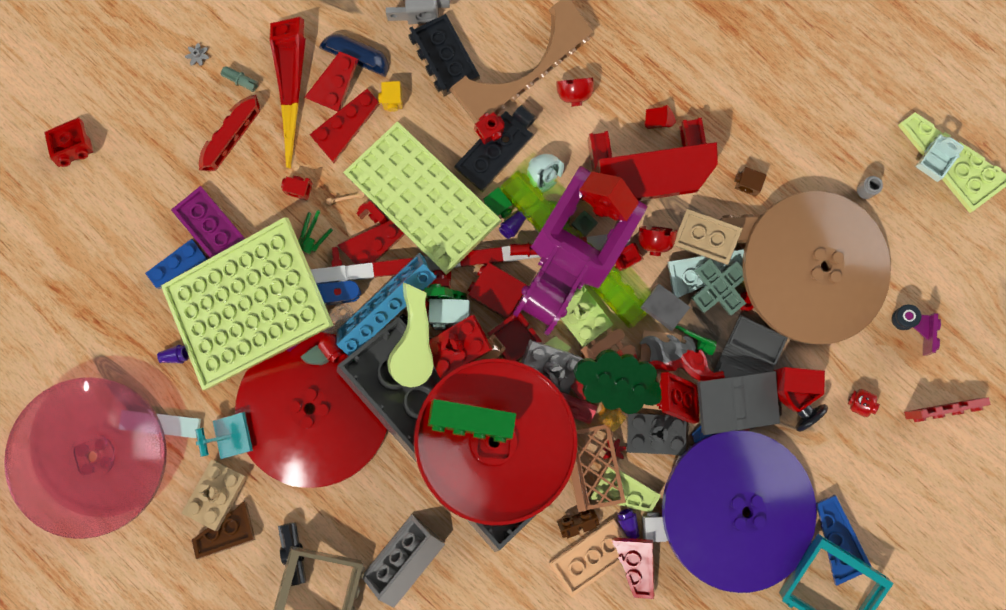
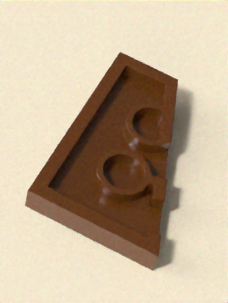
[192,502,255,559]

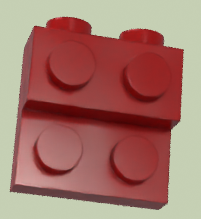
[44,117,93,167]

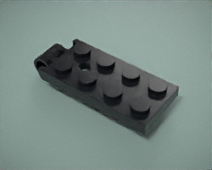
[454,105,536,192]

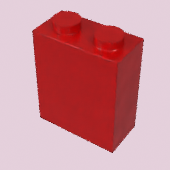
[467,262,526,319]

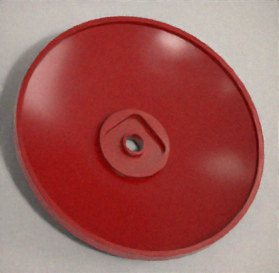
[235,332,388,488]
[414,358,577,525]

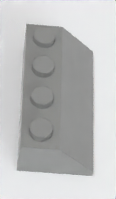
[362,515,445,608]

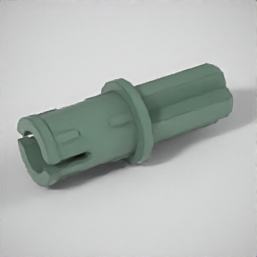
[221,66,258,92]

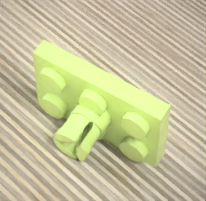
[561,285,614,348]

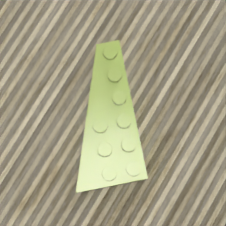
[898,112,1006,213]

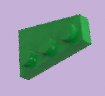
[424,284,467,301]

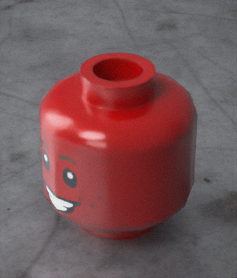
[848,389,880,417]

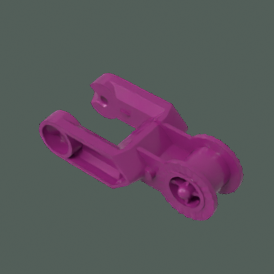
[512,166,648,336]

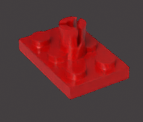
[429,315,493,379]
[656,372,699,424]

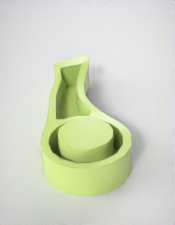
[387,282,433,387]

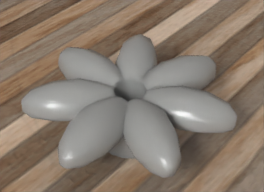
[185,43,209,66]

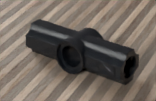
[278,522,307,586]

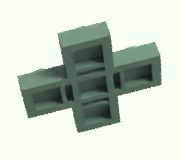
[691,258,746,315]

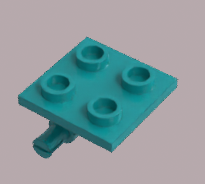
[195,412,253,459]

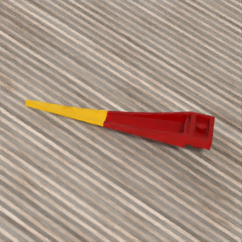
[269,17,306,169]

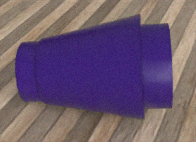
[499,211,526,239]
[157,345,189,364]
[617,508,640,539]

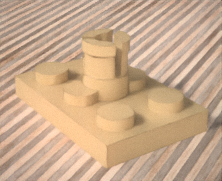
[674,209,743,265]
[181,459,247,531]

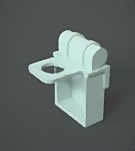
[915,134,964,182]

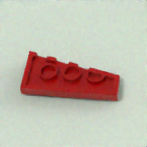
[309,89,380,164]

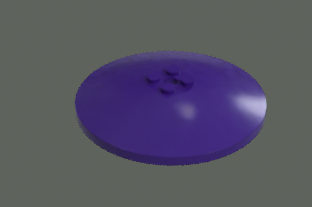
[662,430,817,593]

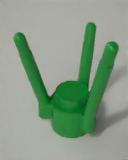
[298,210,333,254]
[675,325,717,356]

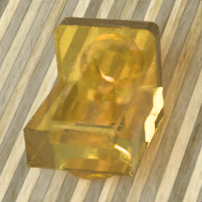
[597,407,626,432]

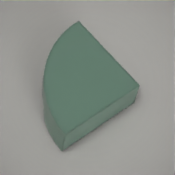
[301,345,329,365]

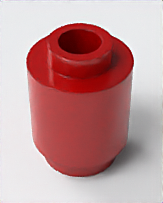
[318,334,346,364]

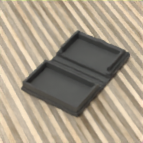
[713,315,788,378]
[697,371,780,435]

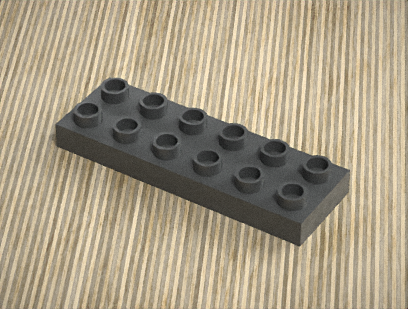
[337,317,536,552]

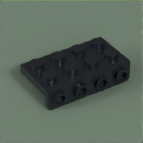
[408,14,480,96]

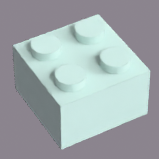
[429,299,470,330]

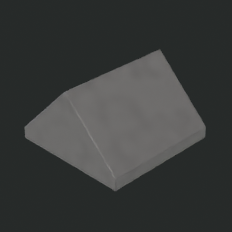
[641,284,690,331]

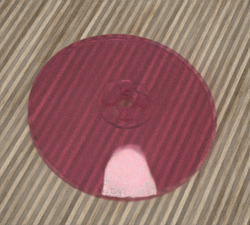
[4,377,167,539]

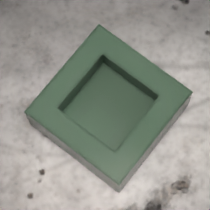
[571,210,598,237]

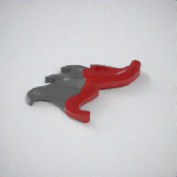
[640,334,725,381]

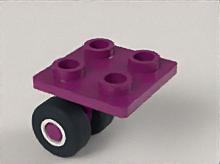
[892,304,941,356]

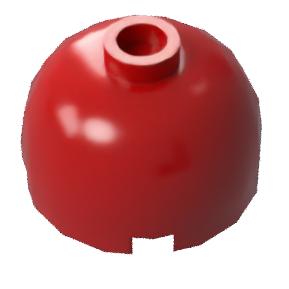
[556,77,594,107]
[638,226,677,256]

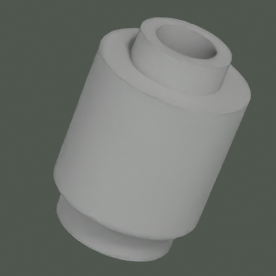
[857,176,883,199]

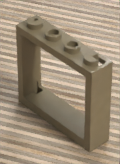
[273,546,365,610]

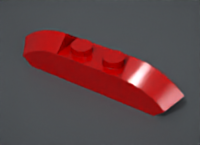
[199,95,260,172]

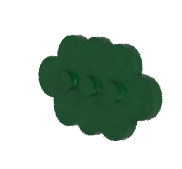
[573,349,662,414]

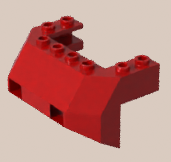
[587,117,718,201]

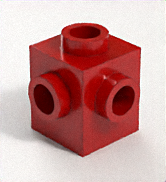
[474,112,505,145]

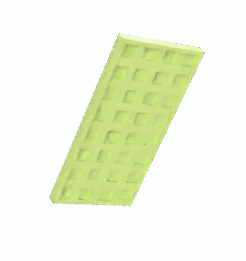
[343,121,502,275]

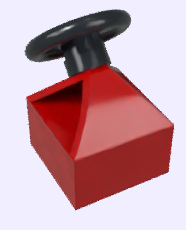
[774,367,828,432]

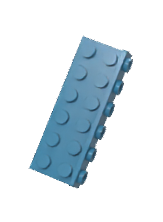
[337,253,436,356]

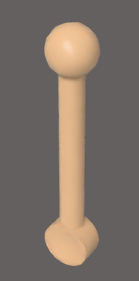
[326,191,365,205]

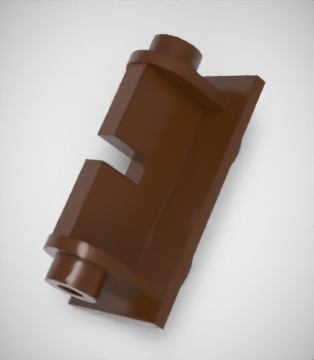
[557,509,600,539]

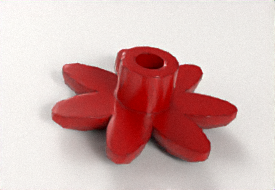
[602,438,626,463]

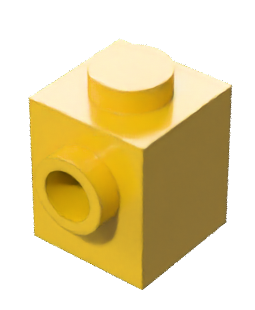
[378,81,403,112]

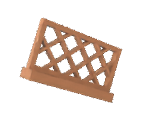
[571,424,626,512]

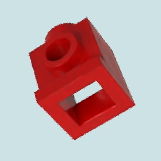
[281,176,313,201]

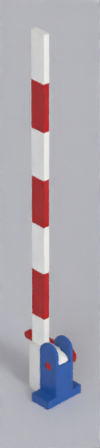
[310,234,630,306]

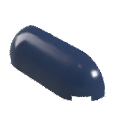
[319,34,389,77]

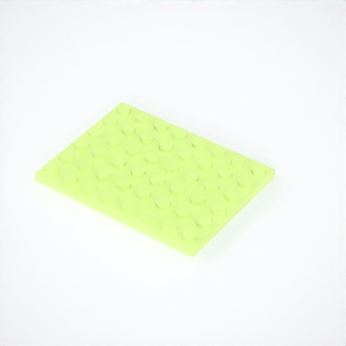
[161,217,334,391]

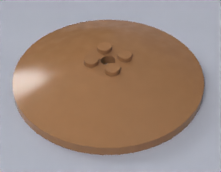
[742,191,891,345]

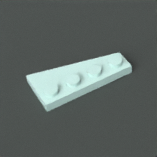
[667,249,744,298]

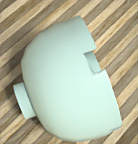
[527,154,564,192]

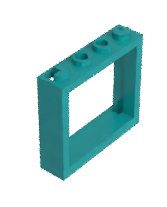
[779,534,894,610]

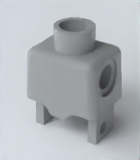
[386,0,450,25]

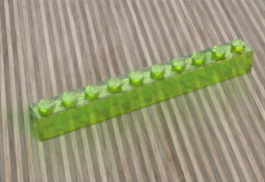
[500,170,647,328]

